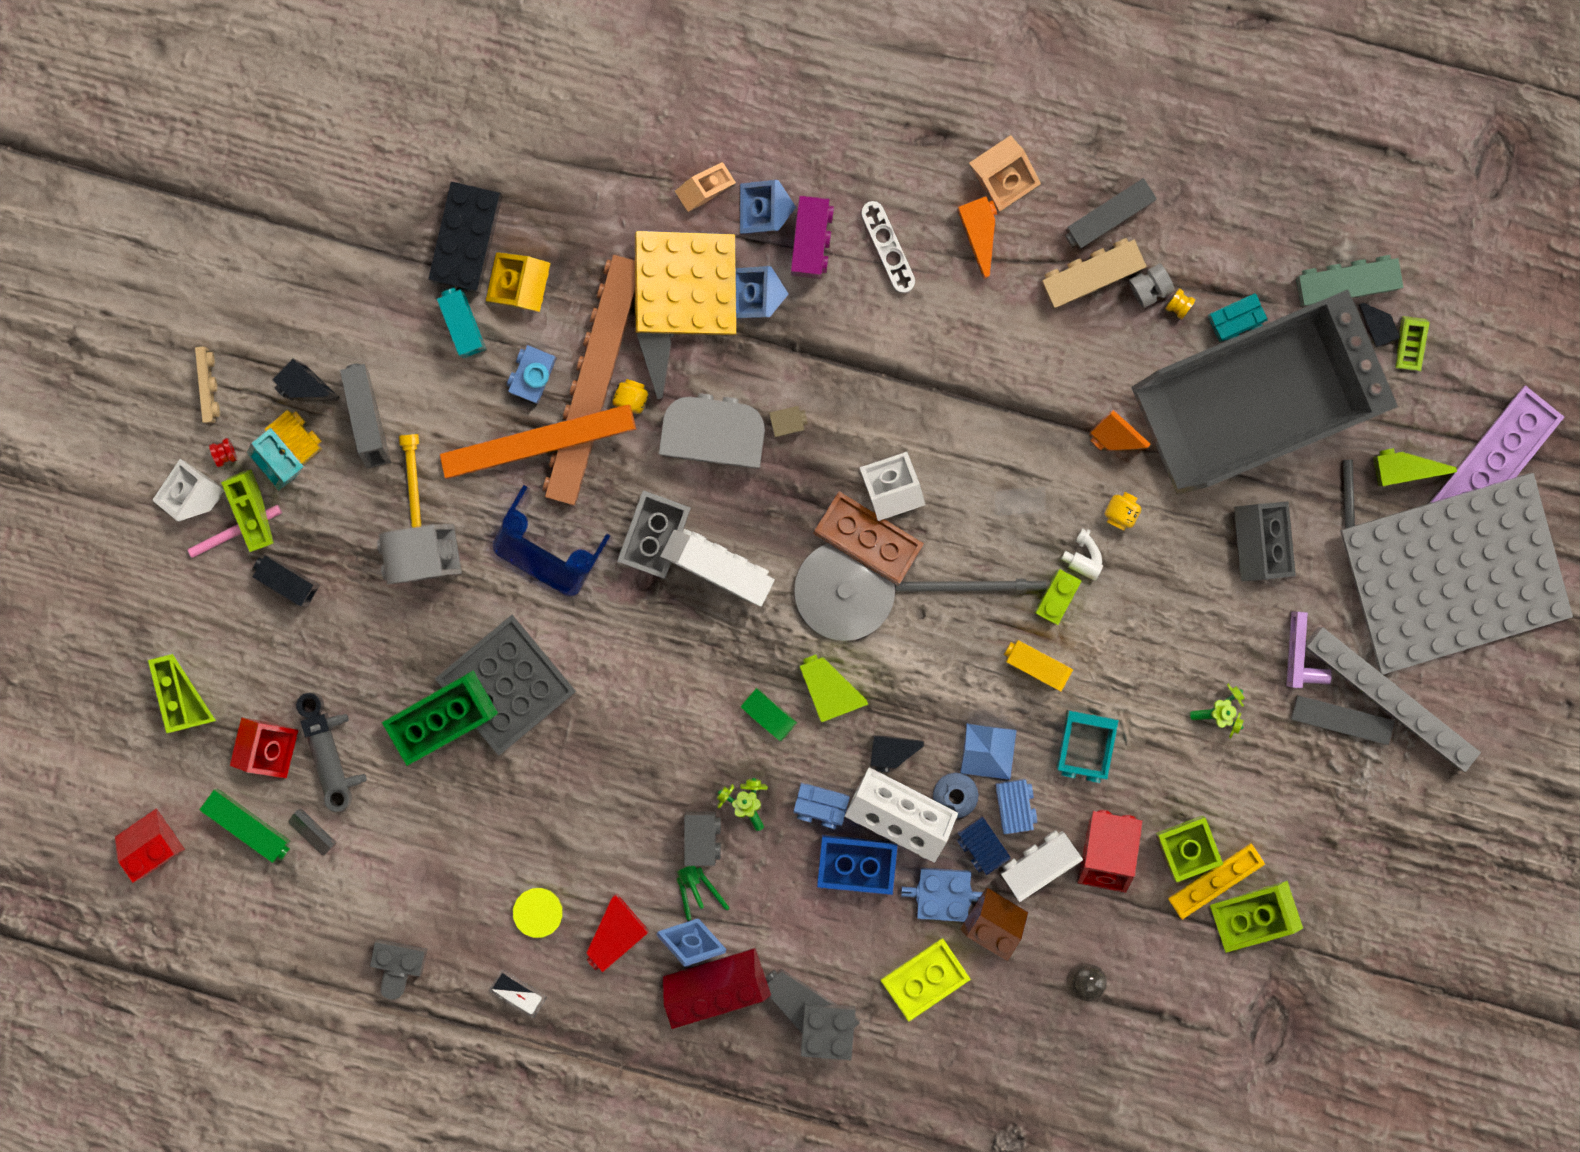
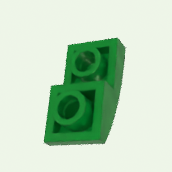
[740,688,797,742]

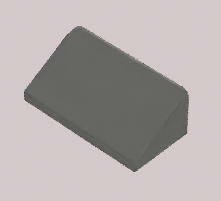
[288,809,336,856]

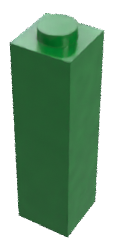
[199,788,291,863]

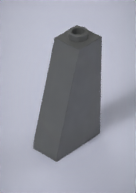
[340,363,391,469]
[765,969,860,1033]

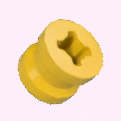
[1165,288,1196,320]

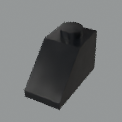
[870,735,924,772]

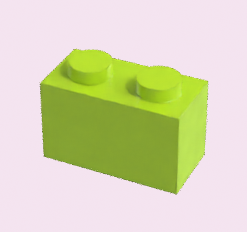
[1034,569,1082,625]

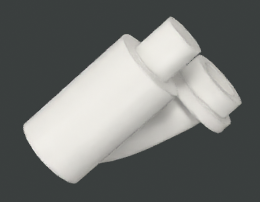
[1061,528,1103,581]

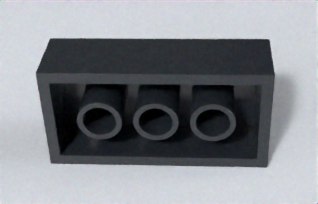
[428,181,502,293]

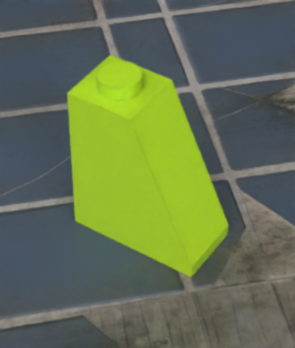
[800,654,868,723]

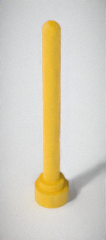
[399,434,422,528]

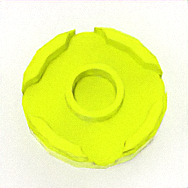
[513,888,563,938]

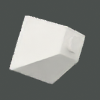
[153,459,224,521]

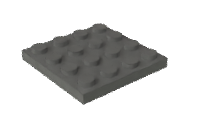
[435,614,577,755]

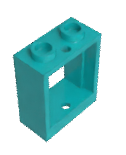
[437,288,487,359]
[246,428,304,491]
[1056,710,1119,783]

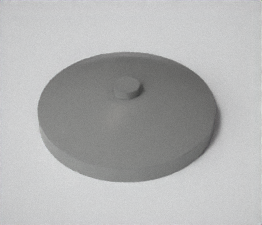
[795,543,895,641]

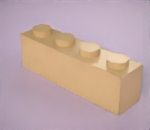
[1041,238,1147,310]

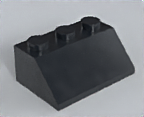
[272,358,340,402]

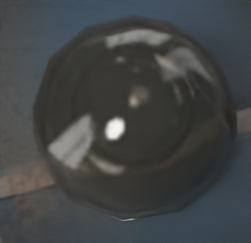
[1066,963,1107,1002]

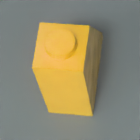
[1004,640,1073,692]

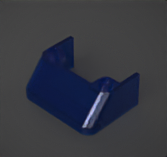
[493,485,613,596]

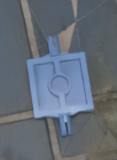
[901,868,983,922]

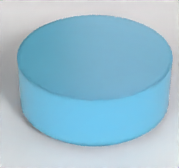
[523,363,549,388]

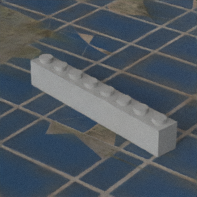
[1305,627,1481,772]

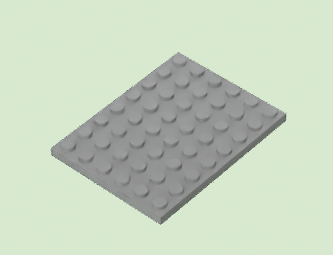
[1340,473,1573,675]

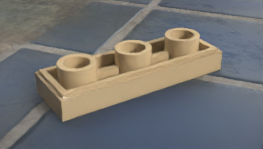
[195,347,220,424]

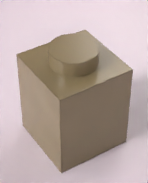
[769,406,808,438]

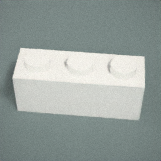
[1000,831,1083,902]

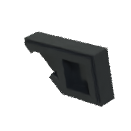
[1359,303,1400,348]

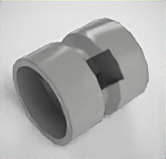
[1128,263,1175,308]

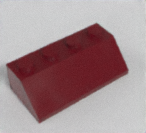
[663,948,771,1029]

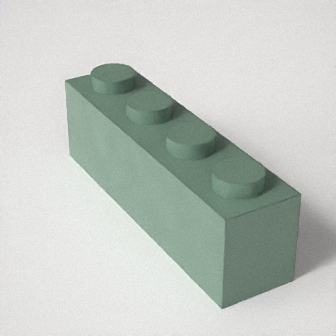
[1296,255,1404,307]

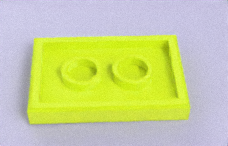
[880,937,971,1022]

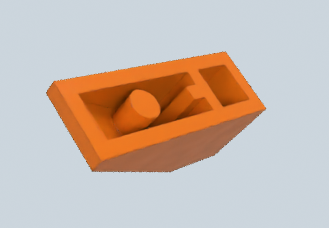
[957,196,997,279]

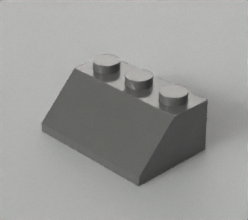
[1234,501,1296,582]

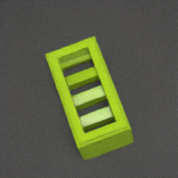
[1396,316,1430,371]

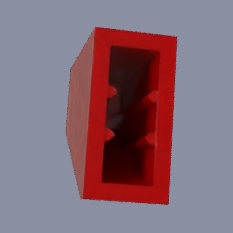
[586,893,649,972]

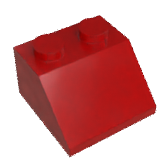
[230,717,298,779]

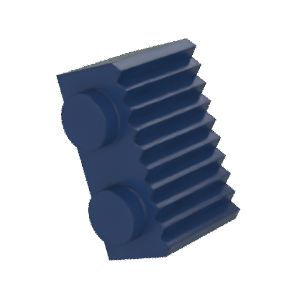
[957,816,1011,875]

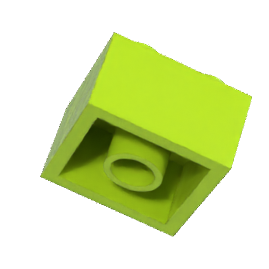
[1155,815,1224,883]

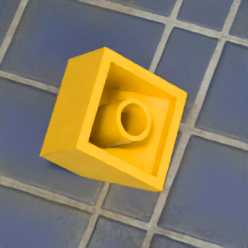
[486,252,550,312]

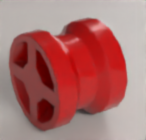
[209,438,238,468]

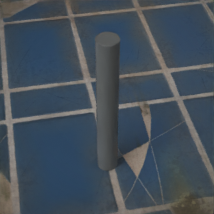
[1343,460,1355,528]

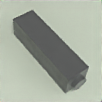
[1065,178,1157,250]

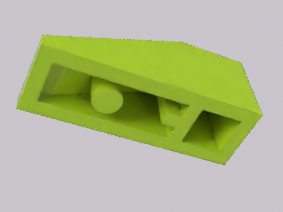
[1373,448,1457,487]
[221,469,274,552]

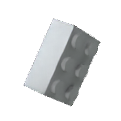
[617,490,691,579]

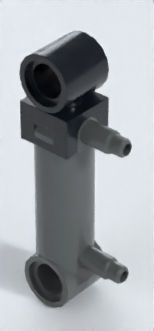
[296,692,367,812]

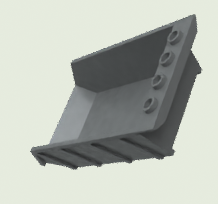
[1131,289,1398,495]

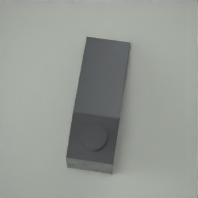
[635,327,675,400]

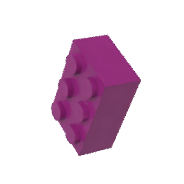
[791,196,834,279]

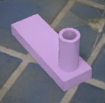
[1286,612,1332,688]

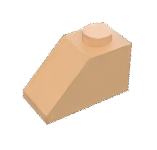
[675,162,736,212]

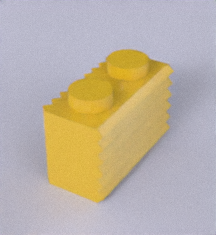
[265,410,322,465]

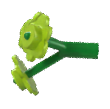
[1190,683,1245,739]
[716,778,768,831]

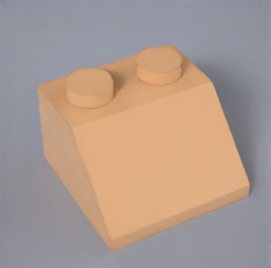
[969,135,1041,212]

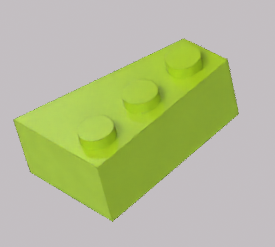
[148,654,216,734]

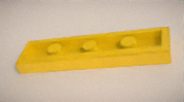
[1167,843,1265,920]

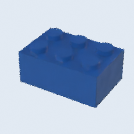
[817,835,898,895]

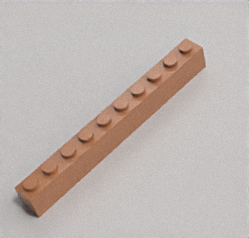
[542,255,635,506]

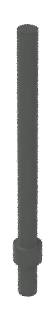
[896,579,1046,594]

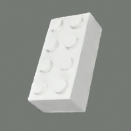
[660,529,775,606]

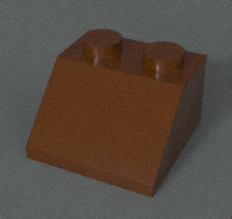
[960,887,1029,961]

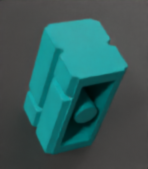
[1207,293,1268,342]

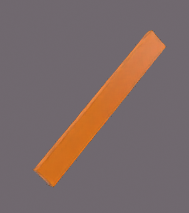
[440,404,636,479]

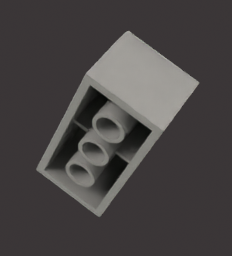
[659,393,765,469]
[377,524,462,585]

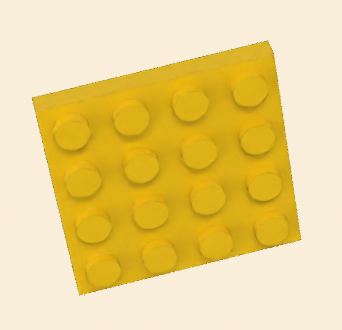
[635,231,736,335]

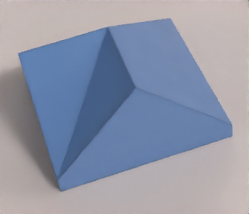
[740,180,796,234]
[735,266,788,319]
[960,724,1017,780]
[657,918,726,967]

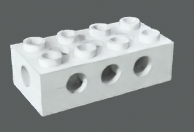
[845,767,958,863]

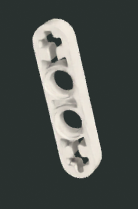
[861,201,915,293]

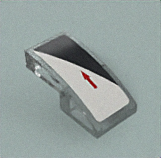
[489,969,547,1018]

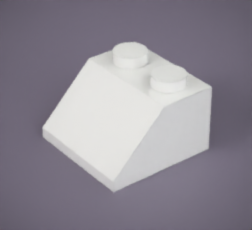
[860,452,926,521]

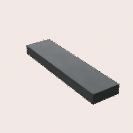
[1291,695,1395,745]

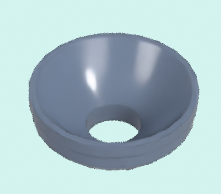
[933,773,979,818]

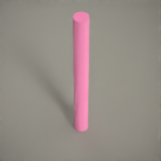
[188,504,282,558]

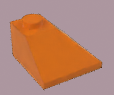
[1089,410,1151,451]

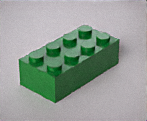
[382,670,498,766]

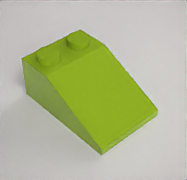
[1210,881,1303,953]

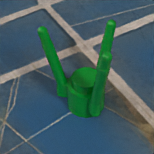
[676,866,729,921]

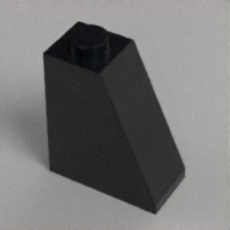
[252,555,320,607]

